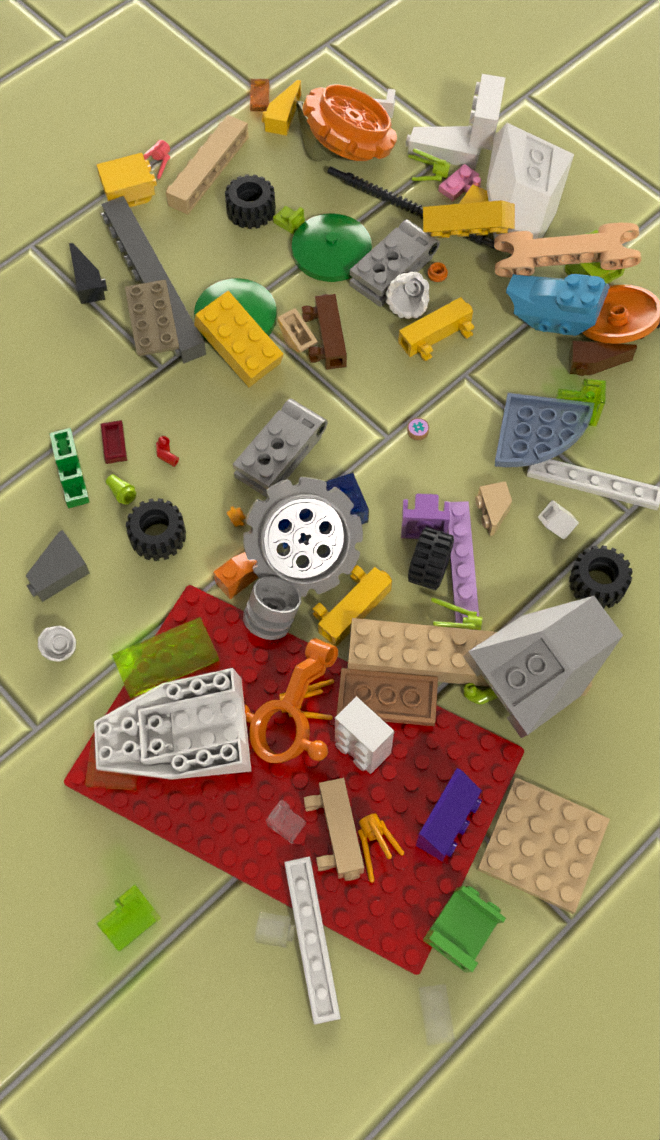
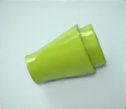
[106,474,137,505]

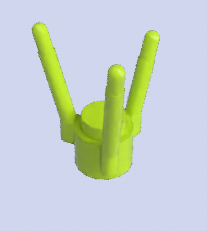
[408,148,450,182]
[431,598,482,630]

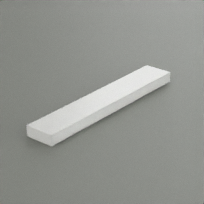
[527,459,660,510]
[285,857,341,1025]

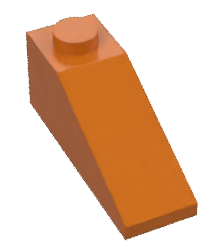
[213,551,278,599]

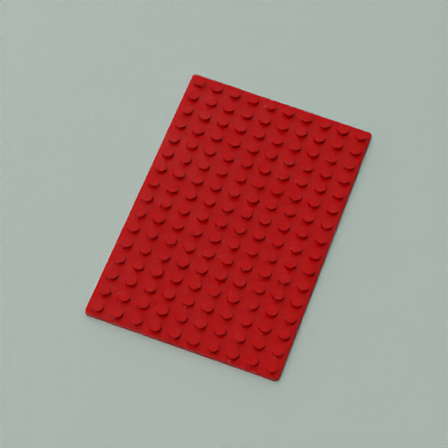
[64,585,524,975]

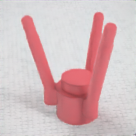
[143,140,170,179]

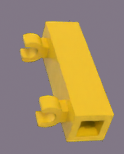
[398,297,475,362]
[312,565,392,647]

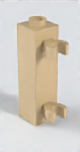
[304,778,364,881]

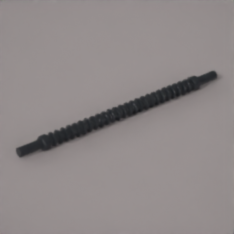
[327,166,500,252]

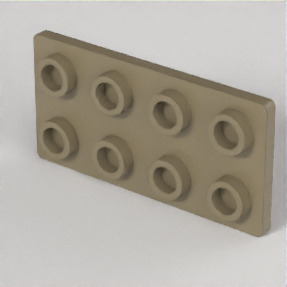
[125,280,179,356]

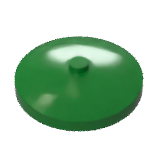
[292,213,372,282]
[194,278,277,342]

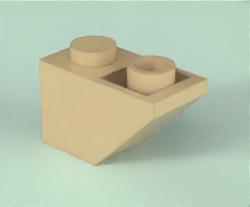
[475,481,512,536]

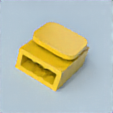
[96,152,157,207]

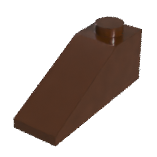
[569,341,637,376]

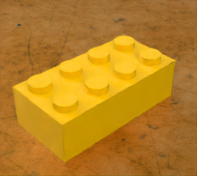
[423,200,515,238]
[194,291,284,388]

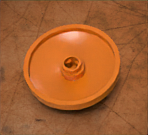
[582,285,660,344]

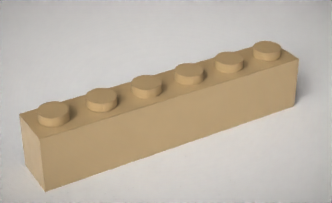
[166,115,249,215]

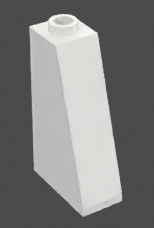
[406,126,481,169]

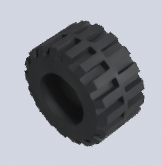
[225,174,276,229]
[126,498,186,561]
[408,527,454,591]
[569,545,633,609]

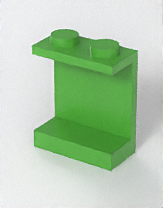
[423,886,506,973]

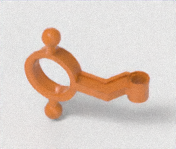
[244,638,338,763]

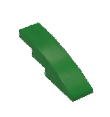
[49,428,90,509]

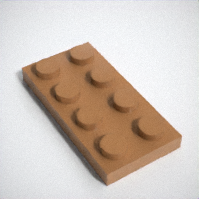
[337,668,438,726]

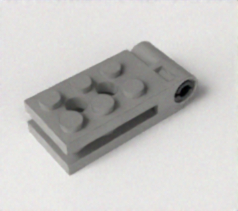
[350,219,440,307]
[233,399,328,497]

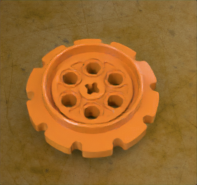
[302,84,397,161]

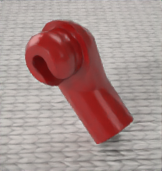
[156,436,179,467]

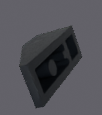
[69,243,108,304]

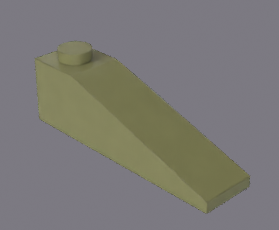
[296,101,337,162]

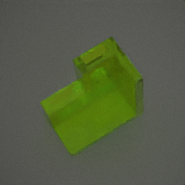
[555,378,606,427]
[97,884,161,952]

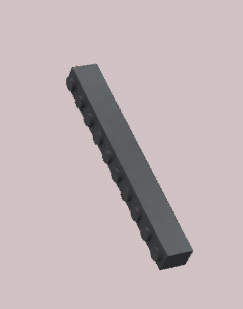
[101,196,206,364]

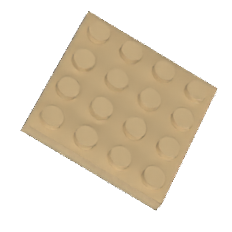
[478,777,610,914]

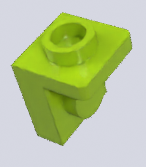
[273,205,305,234]

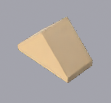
[277,308,318,353]

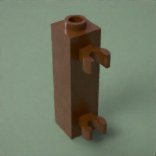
[302,294,347,370]

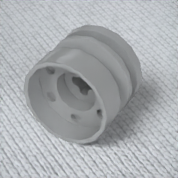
[243,576,301,640]

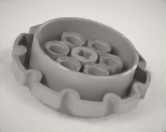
[243,477,363,597]

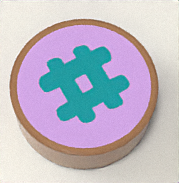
[407,418,429,440]

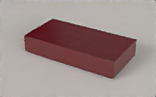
[100,420,128,464]

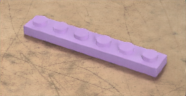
[448,501,479,623]

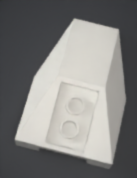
[486,123,574,243]
[94,668,251,779]

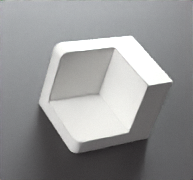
[375,89,396,118]
[538,500,579,539]

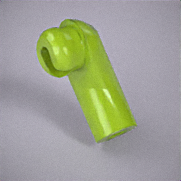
[463,683,498,705]

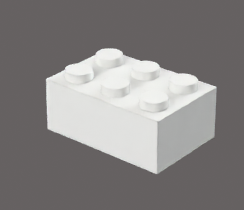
[467,74,505,150]
[335,696,394,774]

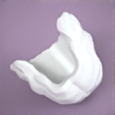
[386,272,430,319]

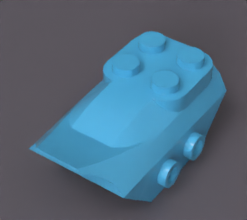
[506,274,610,336]

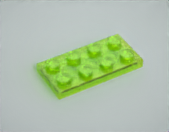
[112,617,219,699]

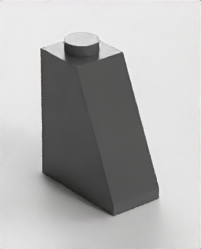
[26,530,90,602]

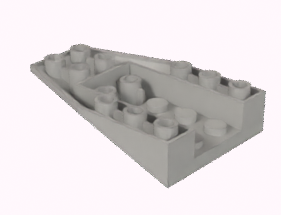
[463,596,623,738]

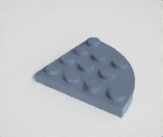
[495,393,595,467]

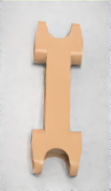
[494,223,641,277]

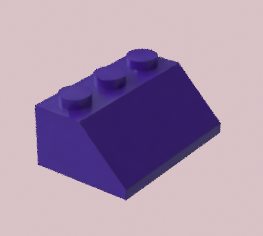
[416,768,482,862]

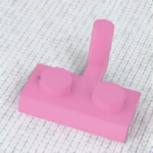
[438,164,481,201]

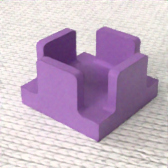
[401,494,450,539]

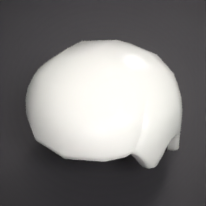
[38,626,76,662]

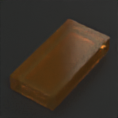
[250,79,270,111]

